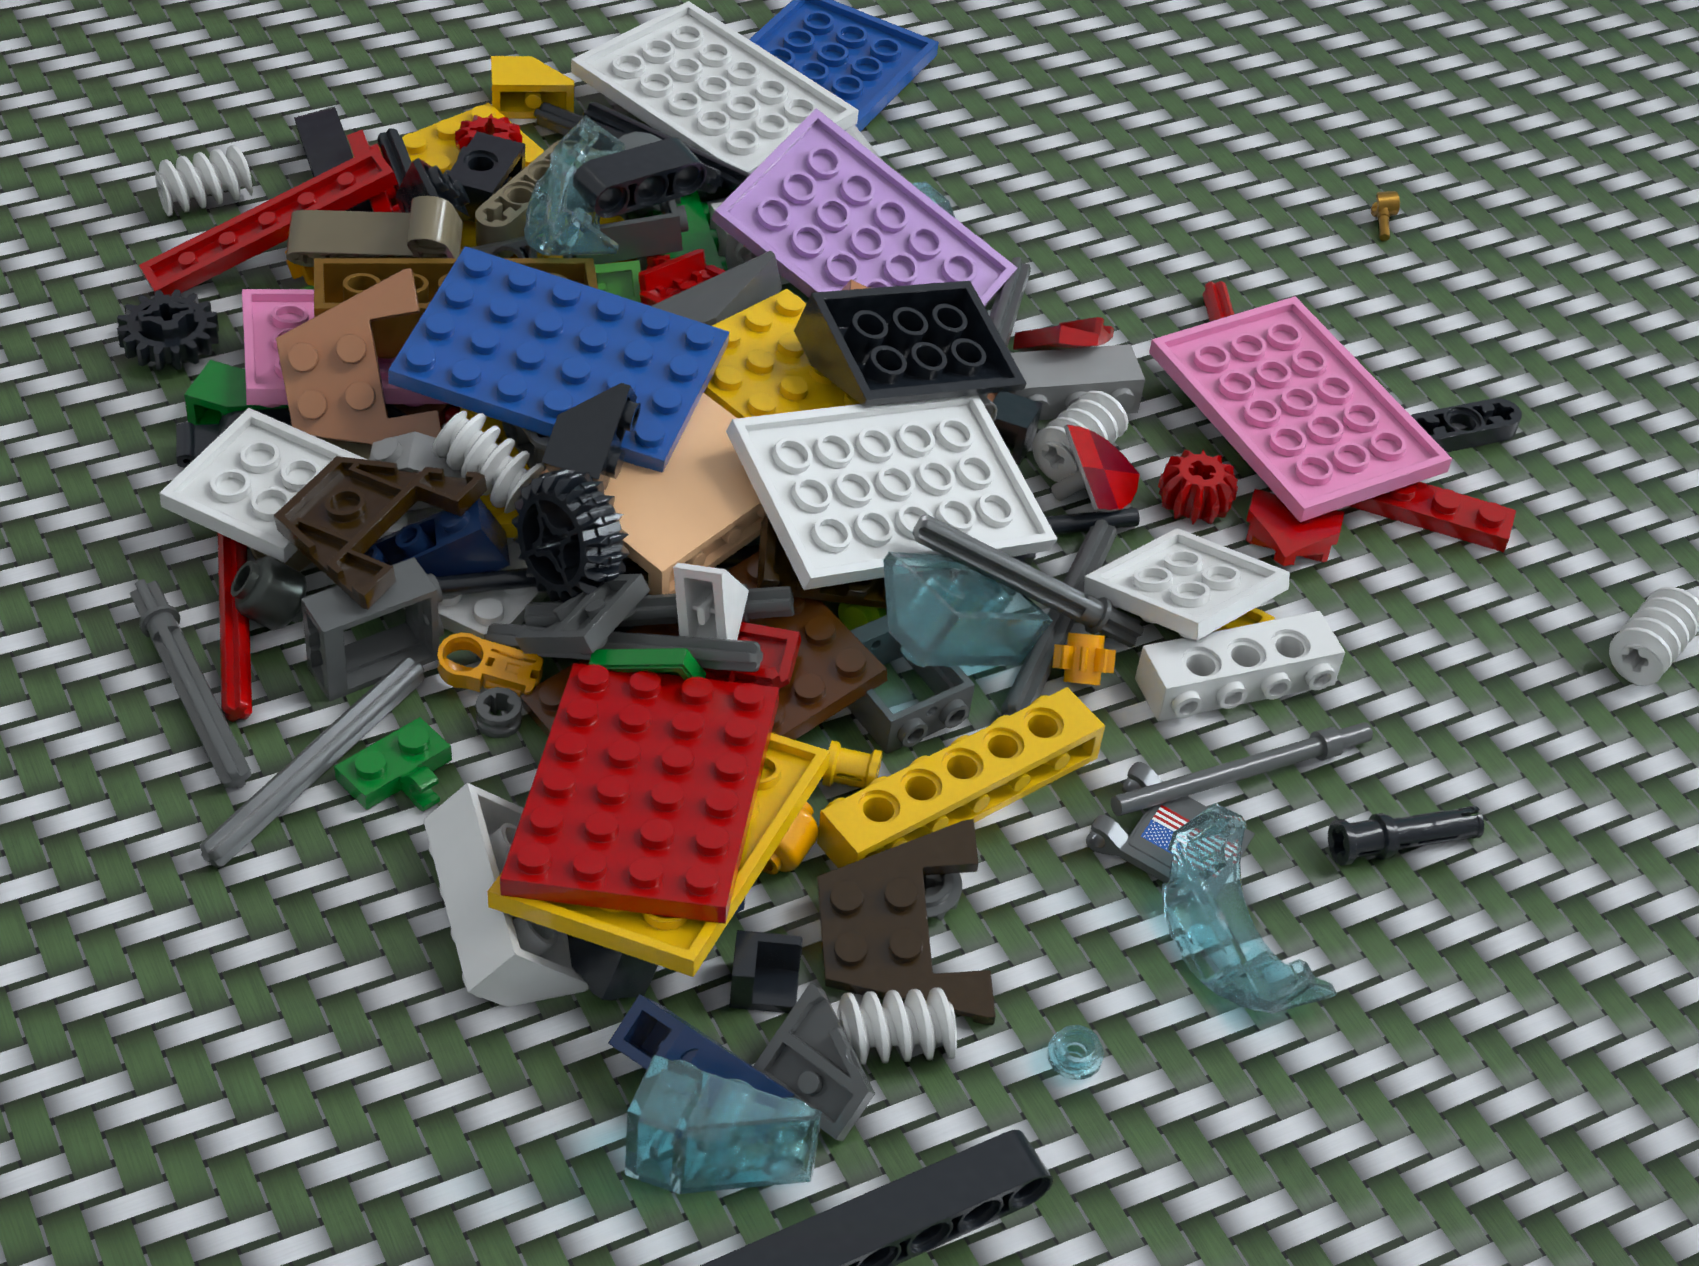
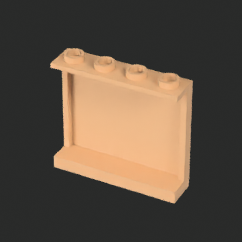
[541,393,766,595]

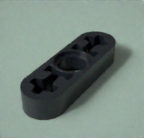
[1411,398,1522,453]

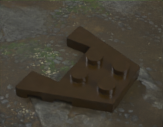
[274,456,487,610]
[817,819,996,1025]

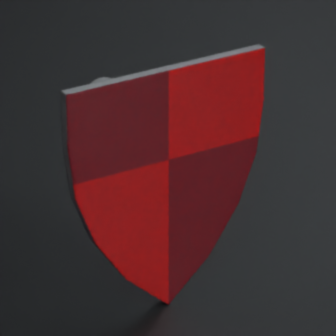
[1051,425,1140,512]

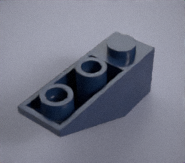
[364,498,510,577]
[608,994,795,1144]

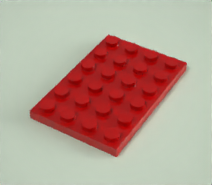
[500,663,779,924]

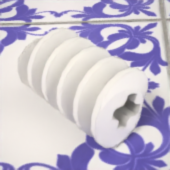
[155,145,253,216]
[1032,391,1129,482]
[432,411,544,513]
[1609,587,1699,686]
[837,987,957,1064]

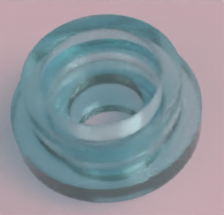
[1047,1025,1104,1080]

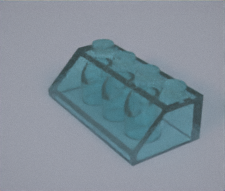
[883,552,1053,667]

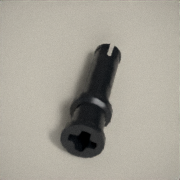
[1328,805,1484,866]

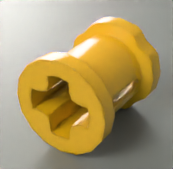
[822,740,882,789]

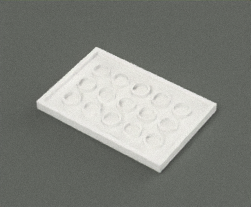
[571,1,859,173]
[726,395,1057,590]

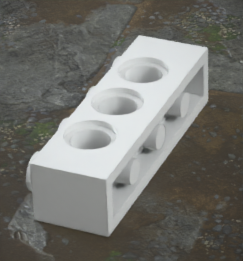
[1135,611,1345,722]

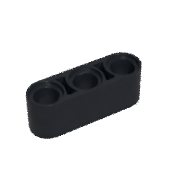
[573,138,707,218]

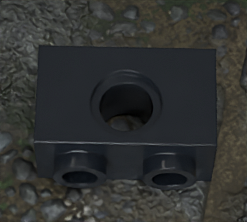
[444,132,525,222]

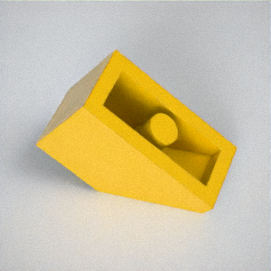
[491,56,574,119]

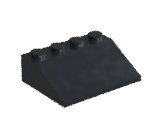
[794,281,1027,406]

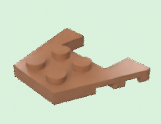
[276,268,442,445]

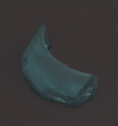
[524,115,625,256]
[1162,803,1337,1014]

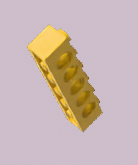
[817,687,1105,868]

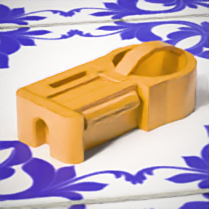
[437,632,543,697]

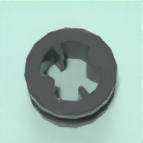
[475,687,522,739]

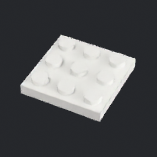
[159,408,368,563]
[1084,528,1290,640]

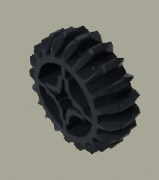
[511,468,630,603]

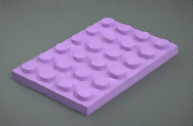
[711,108,1017,307]

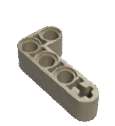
[475,138,610,258]
[286,196,463,267]

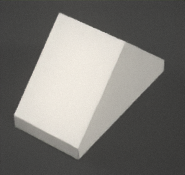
[673,563,749,640]

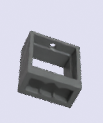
[560,176,689,265]
[301,557,444,701]
[847,607,975,754]

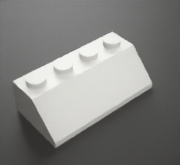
[423,783,589,1007]

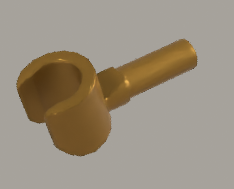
[1371,191,1400,241]

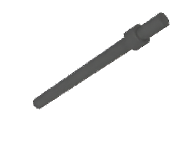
[1111,722,1373,816]

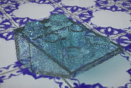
[625,1055,822,1194]

